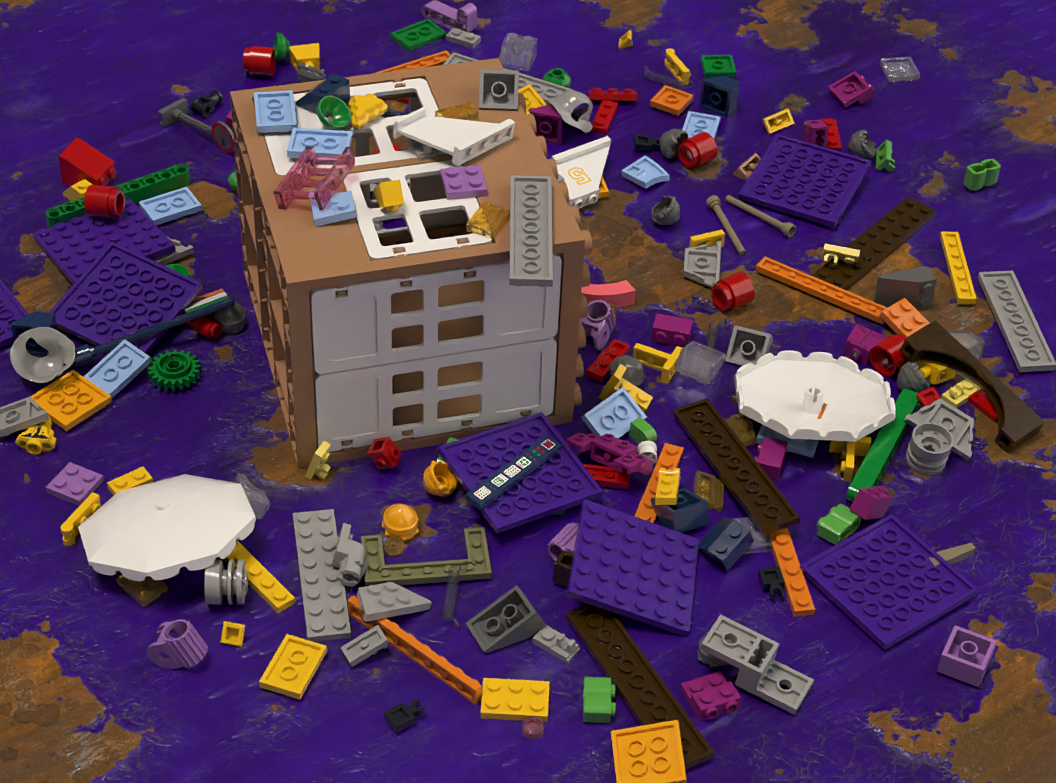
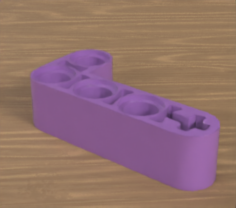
[421,0,477,32]

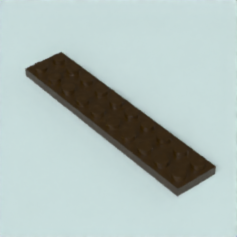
[811,197,937,291]
[673,398,800,536]
[566,604,714,770]

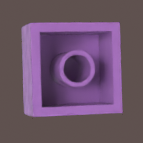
[937,625,996,687]

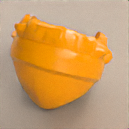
[423,460,458,497]
[381,504,419,542]

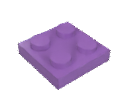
[440,165,487,200]
[46,462,104,506]

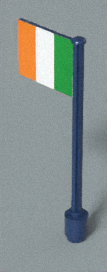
[71,289,235,368]

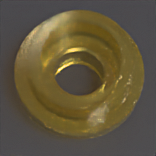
[383,536,404,555]

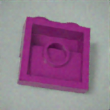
[828,71,874,108]
[680,671,741,721]

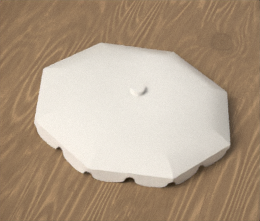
[734,350,895,442]
[78,474,256,581]

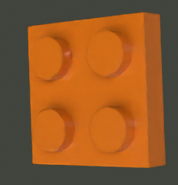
[650,85,694,116]
[879,298,929,337]

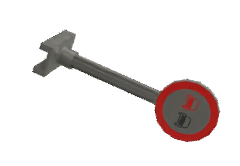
[158,98,234,153]

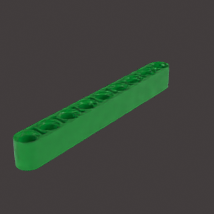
[46,164,190,228]
[846,388,920,502]

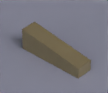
[929,543,976,566]

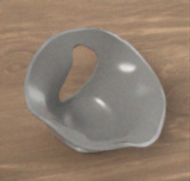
[547,89,593,133]
[10,327,75,383]

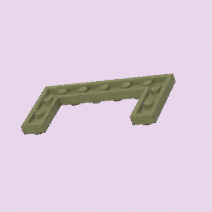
[361,527,492,587]

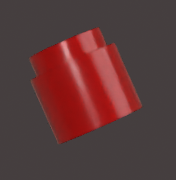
[243,46,276,77]
[677,132,718,168]
[84,185,125,218]
[711,272,755,311]
[869,334,910,376]

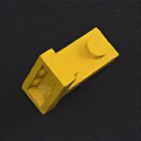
[633,343,684,384]
[598,364,653,413]
[829,437,871,482]

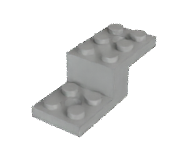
[700,615,814,715]

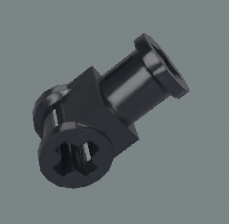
[190,90,223,117]

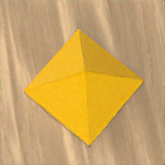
[619,30,633,49]
[220,621,245,647]

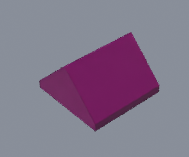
[530,104,562,145]

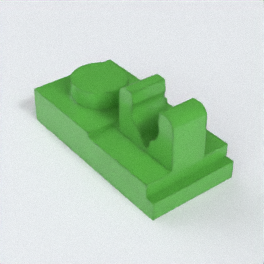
[876,139,895,172]

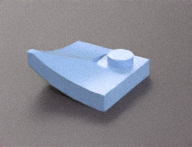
[621,156,670,188]
[309,190,357,227]

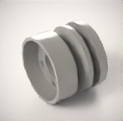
[905,422,953,475]
[205,560,248,605]

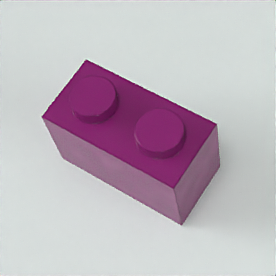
[651,314,693,348]
[754,436,788,482]
[849,486,894,520]

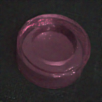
[522,717,545,740]

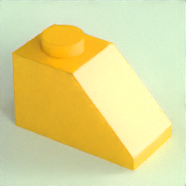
[63,179,92,201]
[373,180,404,212]

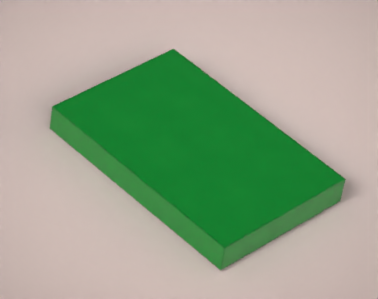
[391,19,447,52]

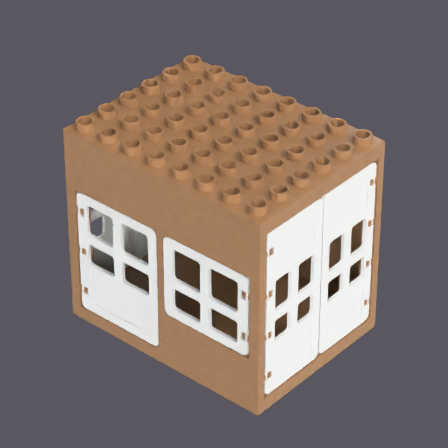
[230,58,593,468]

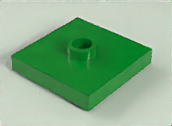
[700,55,736,78]

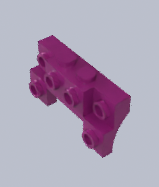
[566,433,653,476]

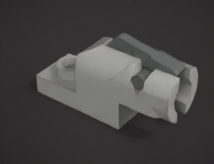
[331,523,369,586]

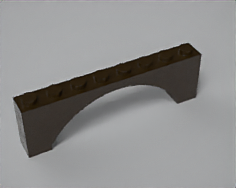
[900,321,1045,453]

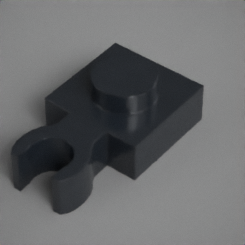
[633,134,661,151]
[758,567,784,600]
[384,699,426,733]

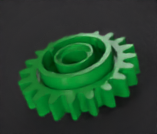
[147,349,201,391]

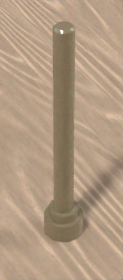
[706,195,746,255]
[725,195,796,238]

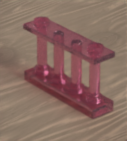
[273,146,355,210]

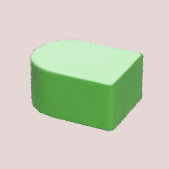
[629,417,657,444]

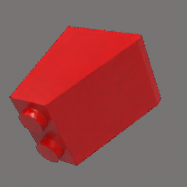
[58,137,117,186]

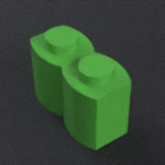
[963,159,1001,191]
[817,504,861,545]
[583,677,615,723]

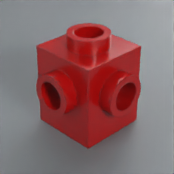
[367,437,402,470]

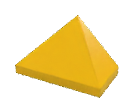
[762,108,794,134]

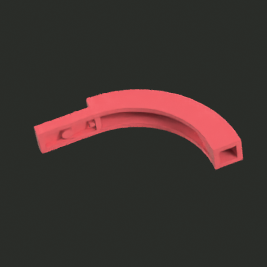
[581,280,636,309]

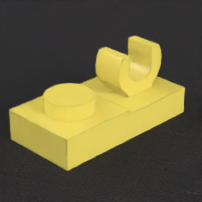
[823,244,860,265]
[941,378,981,408]
[305,441,331,480]

